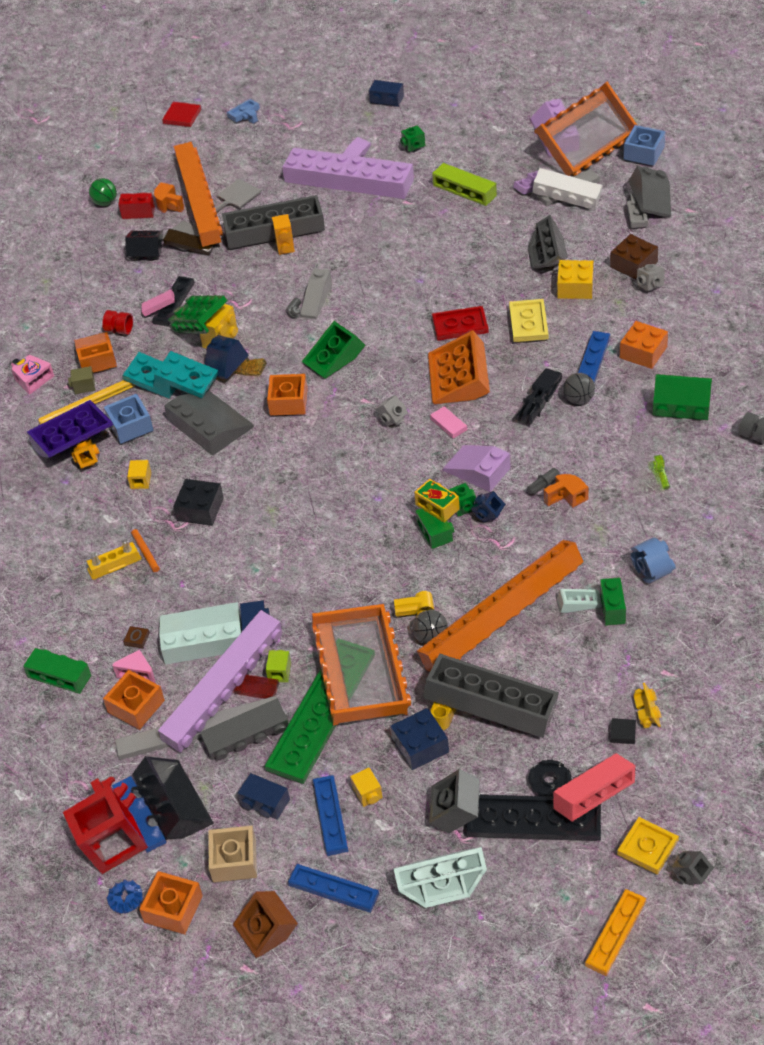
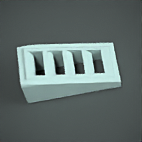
[557,589,602,613]

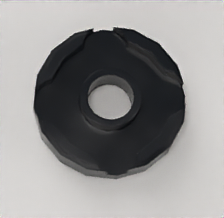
[528,760,572,796]

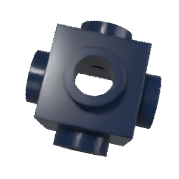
[471,491,506,522]

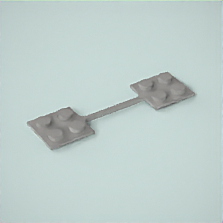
[163,179,262,251]

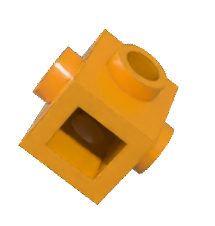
[72,439,100,468]

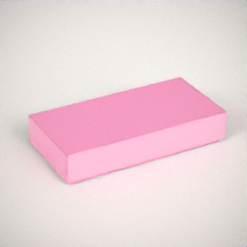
[142,289,174,316]
[430,406,467,439]

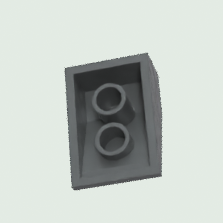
[628,166,671,218]

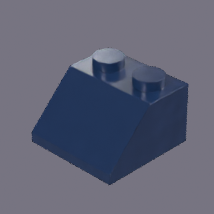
[205,335,249,379]

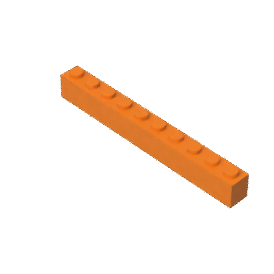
[174,141,223,247]
[417,540,583,672]

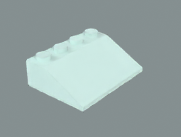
[160,602,242,665]

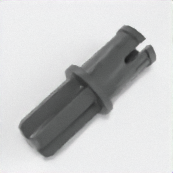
[527,468,560,495]

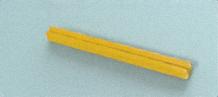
[38,380,136,424]

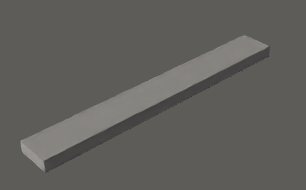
[115,696,277,760]

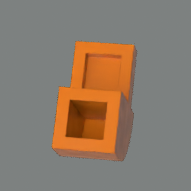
[154,182,185,213]
[544,474,589,508]

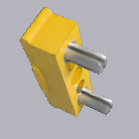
[86,539,142,580]

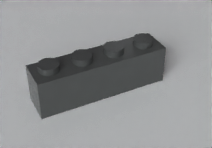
[200,698,289,760]

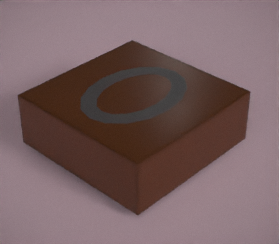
[123,626,150,649]

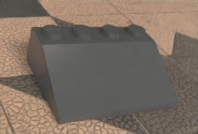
[164,390,254,456]

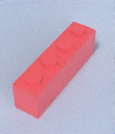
[553,753,635,821]

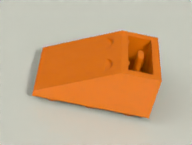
[74,332,117,373]

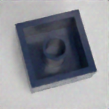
[390,708,449,771]

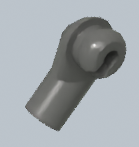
[286,297,301,318]

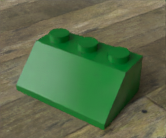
[653,374,712,420]

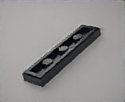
[152,276,195,327]

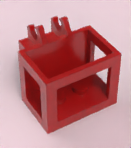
[63,776,148,874]

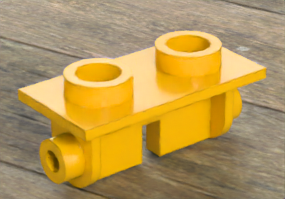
[633,682,662,728]

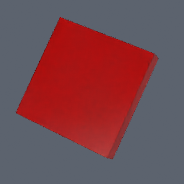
[162,102,201,127]

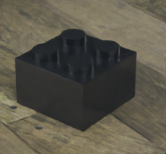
[173,479,224,526]

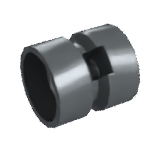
[738,412,764,444]

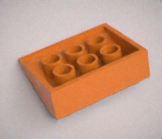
[428,331,490,404]

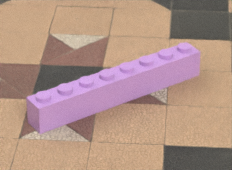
[158,610,282,753]

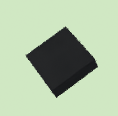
[610,718,636,744]

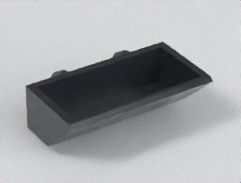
[131,756,214,839]

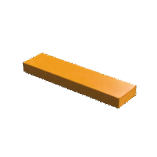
[585,889,646,976]

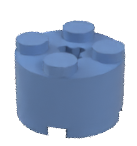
[631,537,676,584]

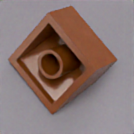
[233,891,298,958]

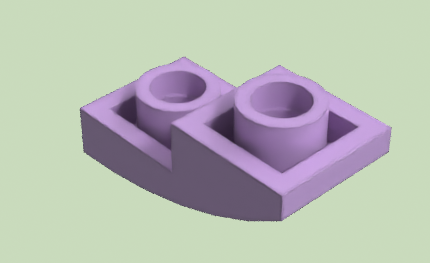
[343,137,371,157]
[513,171,538,195]

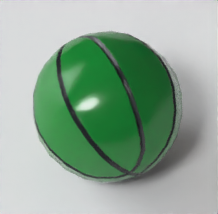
[89,178,117,206]

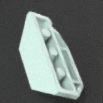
[393,847,487,908]

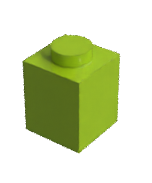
[266,650,291,683]

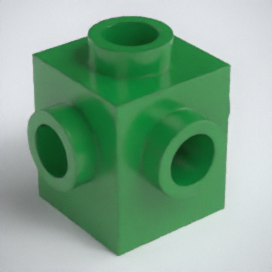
[400,125,426,152]
[448,483,476,517]

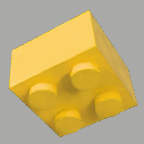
[557,260,593,299]
[200,304,238,349]

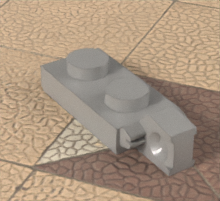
[627,192,648,228]

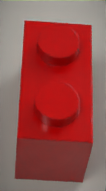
[118,192,155,219]

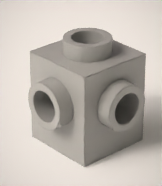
[637,264,665,291]
[375,395,408,426]

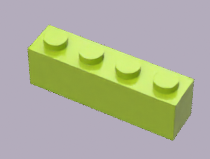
[432,163,497,206]

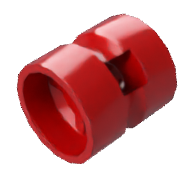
[102,310,133,335]

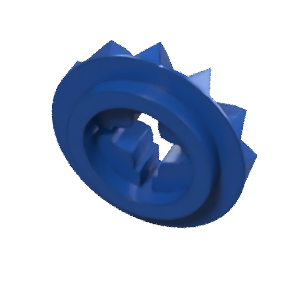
[107,879,143,913]

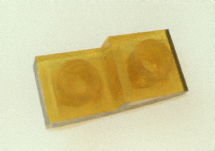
[233,357,267,376]

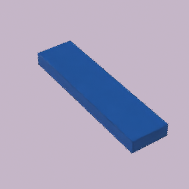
[313,775,349,856]
[112,776,167,853]
[288,864,379,913]

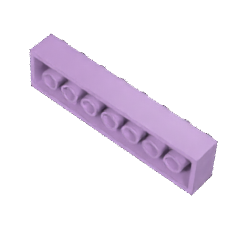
[282,148,414,199]

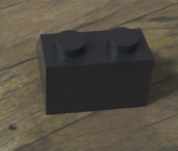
[125,230,163,259]

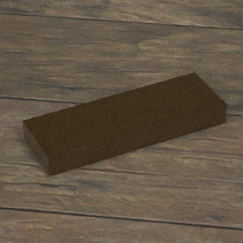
[163,228,215,256]

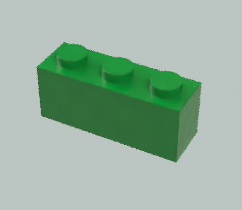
[23,648,92,694]

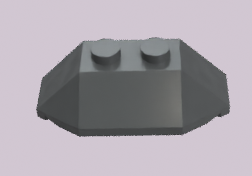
[528,215,568,269]

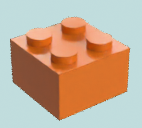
[620,321,668,369]
[267,374,308,416]
[103,669,165,730]
[139,871,203,935]

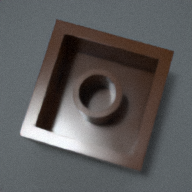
[610,234,658,280]

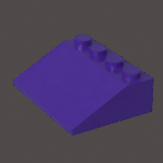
[26,400,113,458]

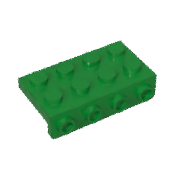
[168,295,228,334]

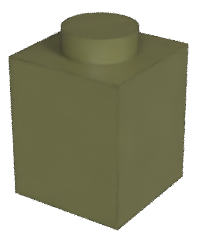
[68,366,96,394]

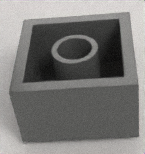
[429,769,480,834]

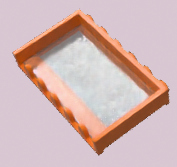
[534,81,637,177]
[312,604,411,726]

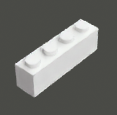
[533,168,602,210]

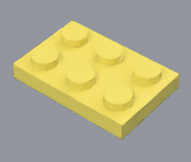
[509,299,549,342]

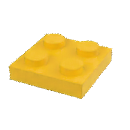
[617,817,679,875]

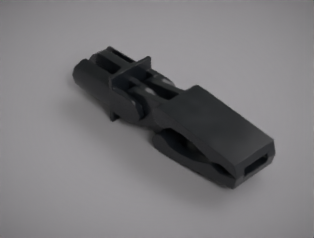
[515,368,562,425]

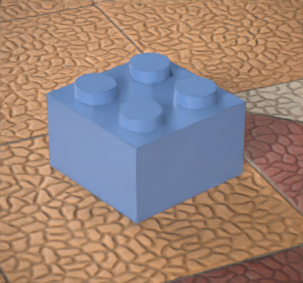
[624,125,666,166]
[104,394,154,444]

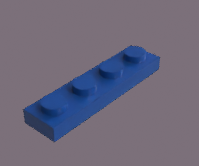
[578,331,610,384]

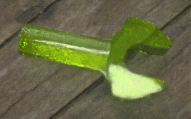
[653,455,670,490]

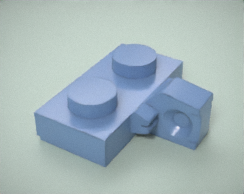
[227,99,260,123]

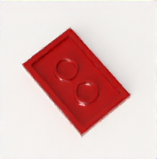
[432,306,489,341]

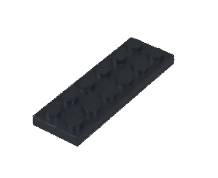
[467,794,601,841]

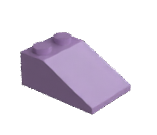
[443,445,510,492]

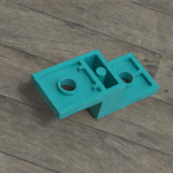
[122,351,218,399]

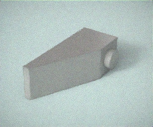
[300,268,332,319]

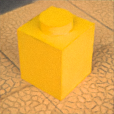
[127,460,152,489]
[350,767,383,807]

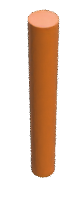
[131,529,160,572]

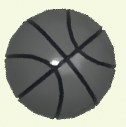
[563,373,595,405]
[412,610,448,644]

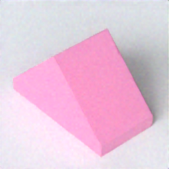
[113,650,155,683]

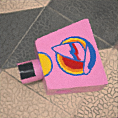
[11,355,54,395]

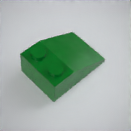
[301,321,366,379]

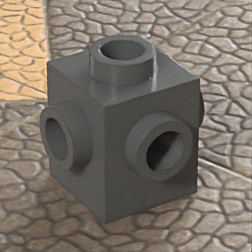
[671,851,714,884]

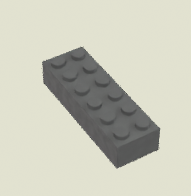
[222,195,325,249]
[423,654,559,738]

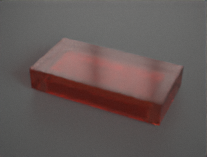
[234,675,279,699]

